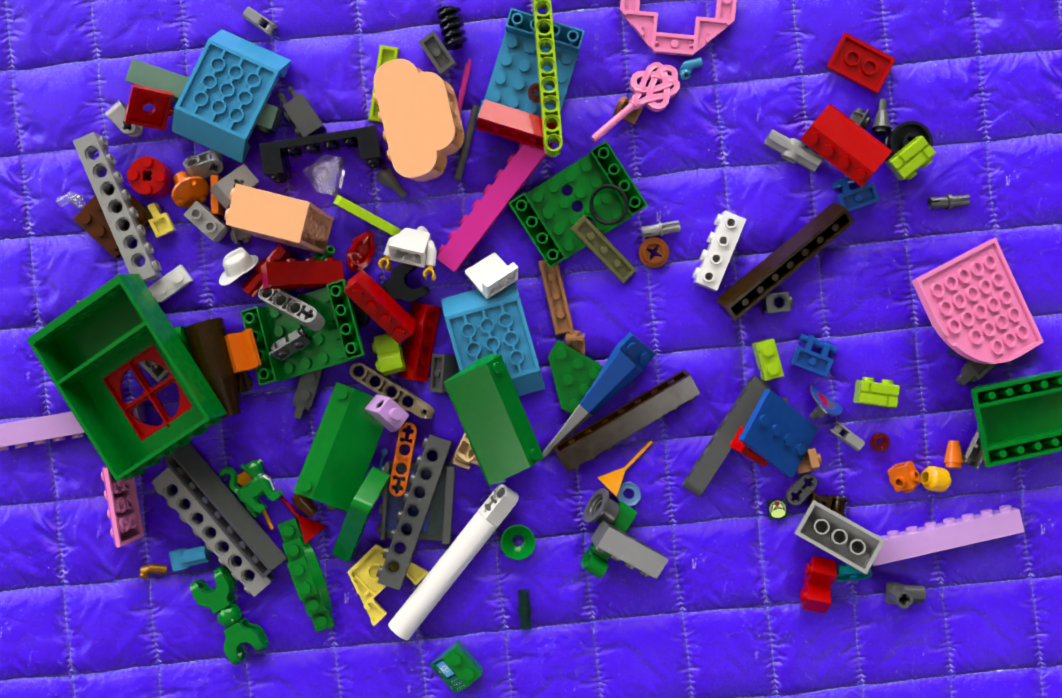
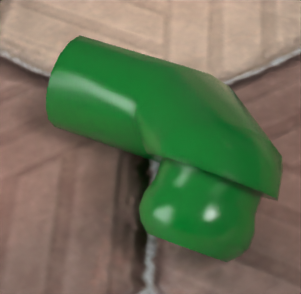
[312,245,335,261]

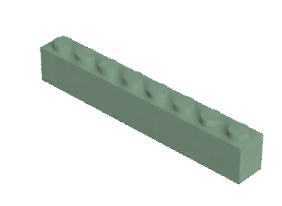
[125,59,283,134]

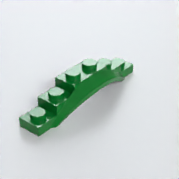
[277,517,335,633]

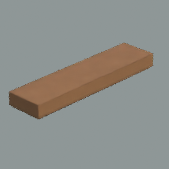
[538,260,574,335]

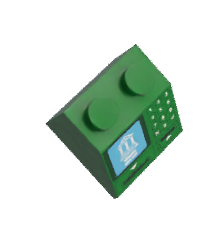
[430,639,483,694]

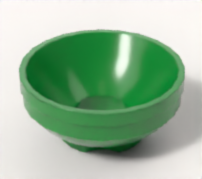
[501,524,535,560]

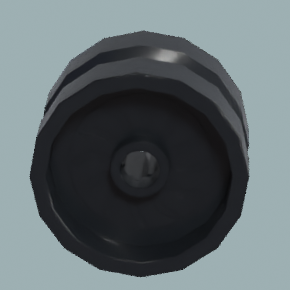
[882,121,933,161]

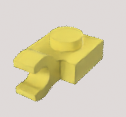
[147,202,176,238]

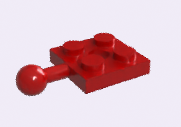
[124,84,174,131]

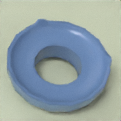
[617,481,641,507]

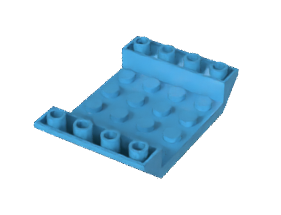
[476,8,585,119]
[172,29,292,163]
[441,282,546,396]

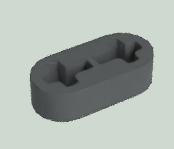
[785,473,817,505]

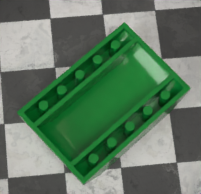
[971,370,1062,468]

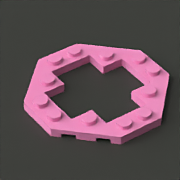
[619,0,737,57]

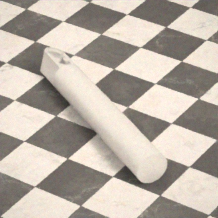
[388,484,519,640]

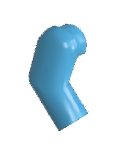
[678,57,703,80]

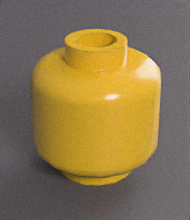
[920,466,952,492]

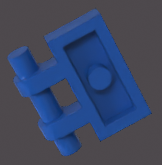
[831,177,880,212]
[789,333,838,377]

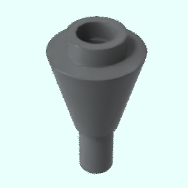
[871,99,891,135]
[376,167,408,198]

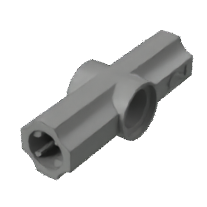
[763,129,823,172]

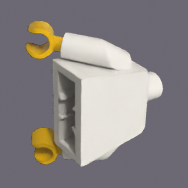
[378,226,437,281]

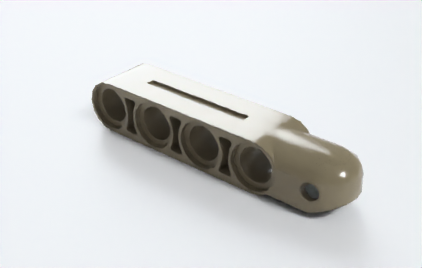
[350,363,435,419]

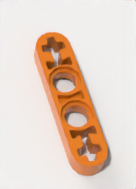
[389,422,417,496]

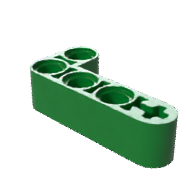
[581,501,637,579]

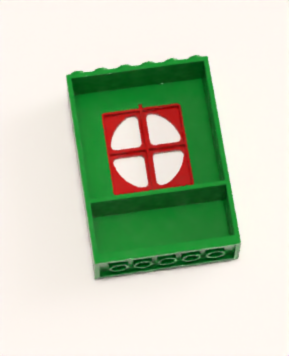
[26,274,227,481]

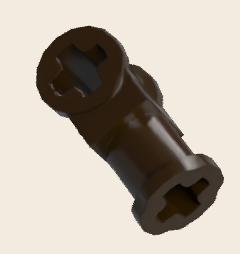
[808,491,849,517]

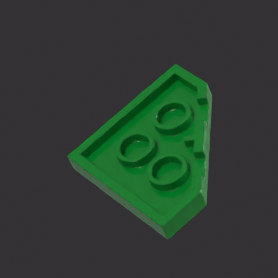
[548,339,604,414]

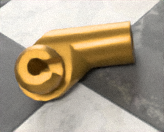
[139,564,167,579]

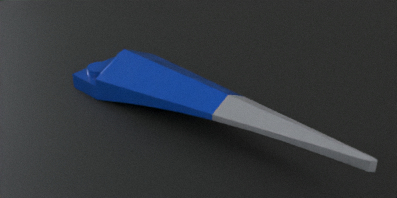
[542,332,656,459]

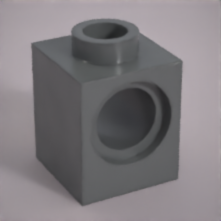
[762,292,793,314]

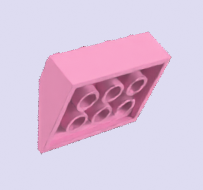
[101,466,144,548]

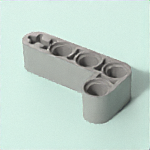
[258,285,325,331]

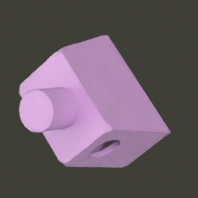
[365,394,409,432]

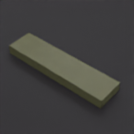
[570,215,637,284]

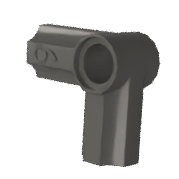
[885,582,926,608]

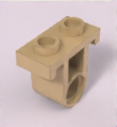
[451,433,480,470]

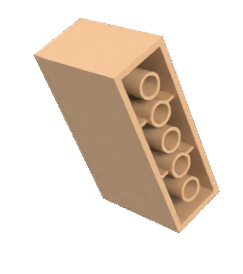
[225,183,334,254]

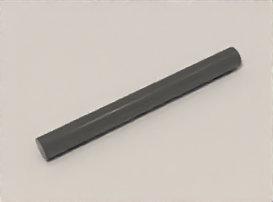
[454,105,480,181]

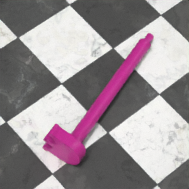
[455,58,472,135]

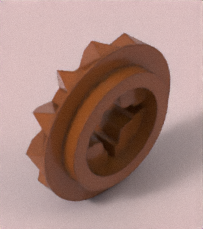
[638,237,669,268]

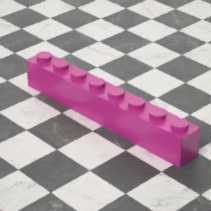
[436,143,546,273]

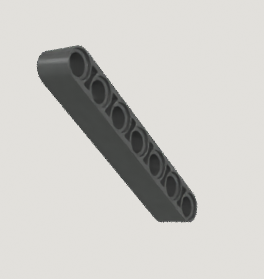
[682,376,771,497]

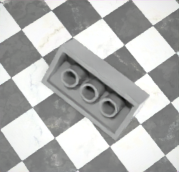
[793,500,885,575]

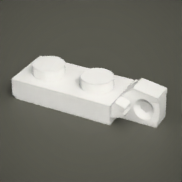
[148,264,193,303]

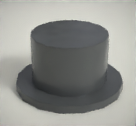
[583,488,619,524]

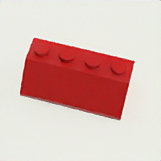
[800,104,893,187]

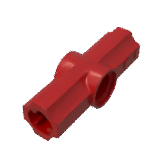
[241,244,293,298]

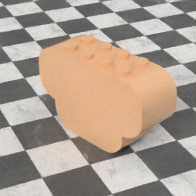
[374,59,465,182]

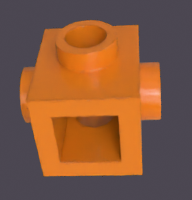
[887,461,921,493]

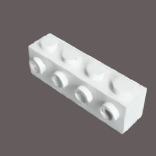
[692,210,747,292]

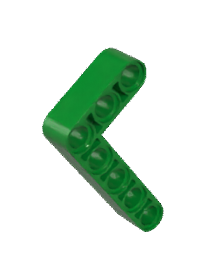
[332,466,391,563]

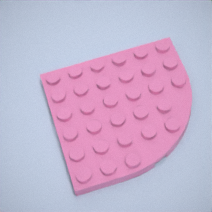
[912,238,1044,364]

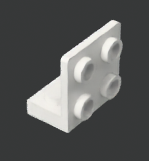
[465,252,518,299]

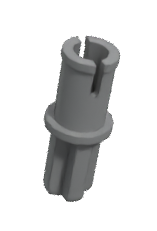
[642,220,681,238]

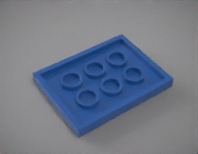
[738,389,818,478]

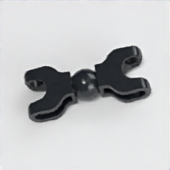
[350,263,430,330]

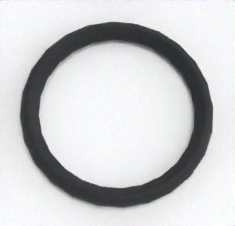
[589,184,629,225]

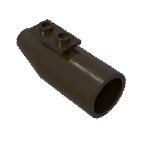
[184,318,253,418]

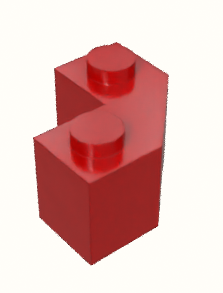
[799,556,837,614]

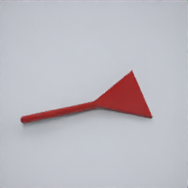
[277,490,327,544]

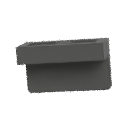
[419,31,457,78]
[429,353,460,393]

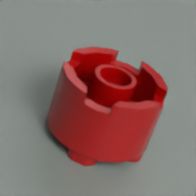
[127,156,174,198]

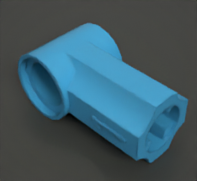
[169,545,210,571]

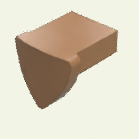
[613,96,644,126]

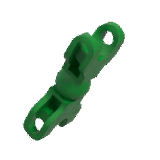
[190,566,269,665]

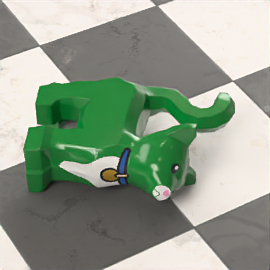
[219,459,285,518]

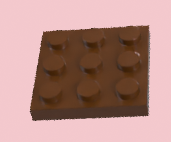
[73,186,153,259]

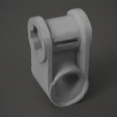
[105,100,143,138]
[183,149,223,179]

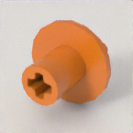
[171,171,209,208]

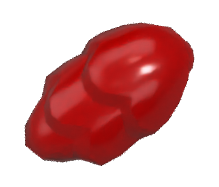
[346,231,376,272]

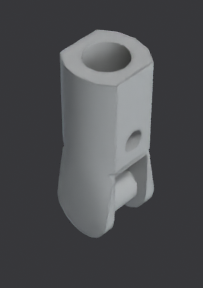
[242,6,278,37]
[829,421,865,452]

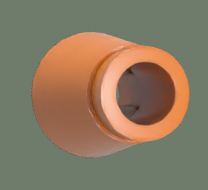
[943,440,964,469]

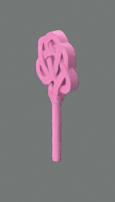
[590,62,680,142]

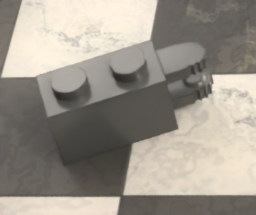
[278,86,326,137]

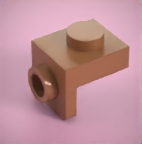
[565,330,586,355]
[797,448,822,474]

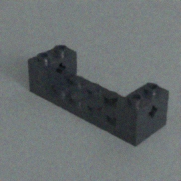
[259,125,386,183]

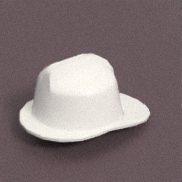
[219,248,259,286]

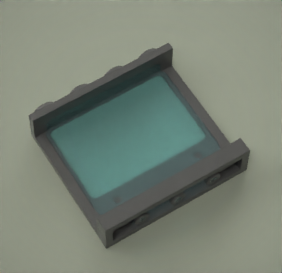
[378,461,456,544]

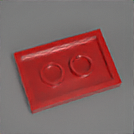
[825,32,896,95]

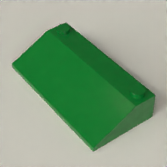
[443,354,544,486]
[293,382,384,512]

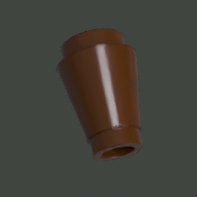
[291,493,319,517]

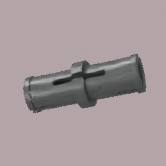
[927,194,970,209]

